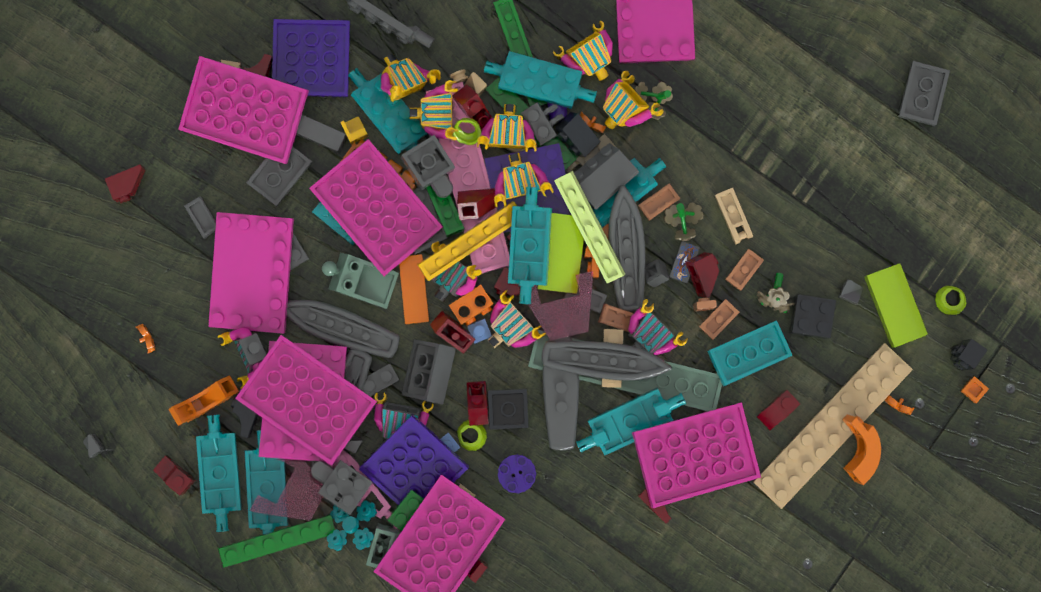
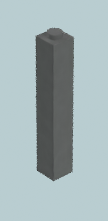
[296,115,347,154]

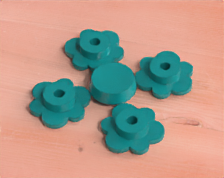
[327,500,377,551]

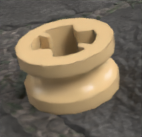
[450,69,468,84]

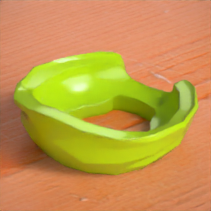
[452,118,482,145]
[935,286,966,315]
[457,420,487,451]

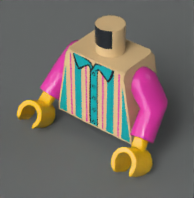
[488,290,546,348]

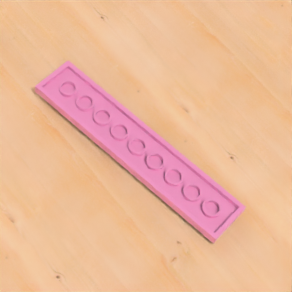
[426,82,510,274]

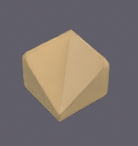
[465,72,487,96]

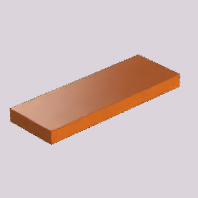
[399,254,429,324]

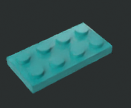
[707,321,793,386]

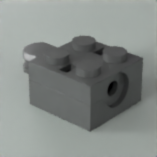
[401,135,455,198]
[311,460,373,515]

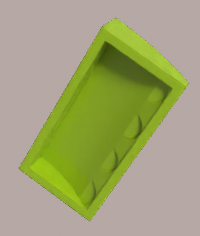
[538,213,584,294]
[864,263,928,348]

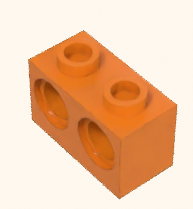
[449,285,494,326]

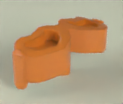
[579,111,607,133]
[136,323,155,353]
[885,395,914,415]

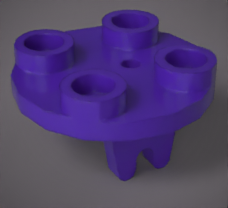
[498,454,536,493]

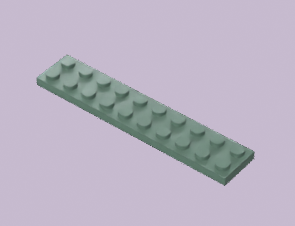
[528,330,722,411]

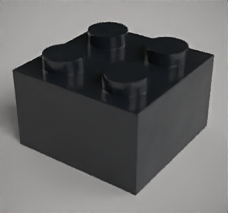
[789,294,836,339]
[488,389,529,429]

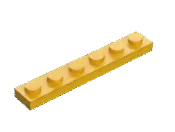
[417,201,517,281]

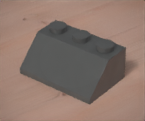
[574,143,639,209]
[402,339,456,405]

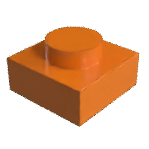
[960,376,989,403]

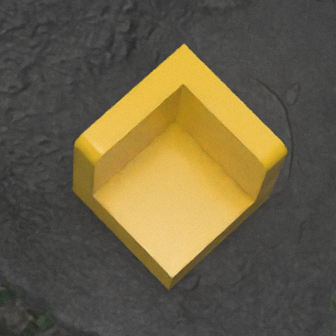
[340,117,369,145]

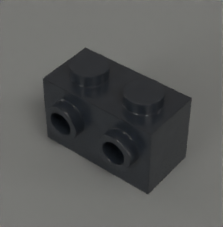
[554,112,601,157]
[950,339,987,371]

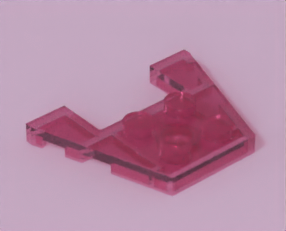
[519,271,593,341]
[249,458,323,521]

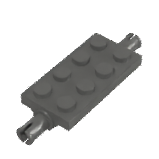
[347,0,435,48]

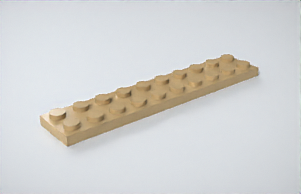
[753,343,913,509]

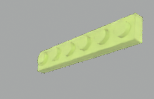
[554,171,625,283]

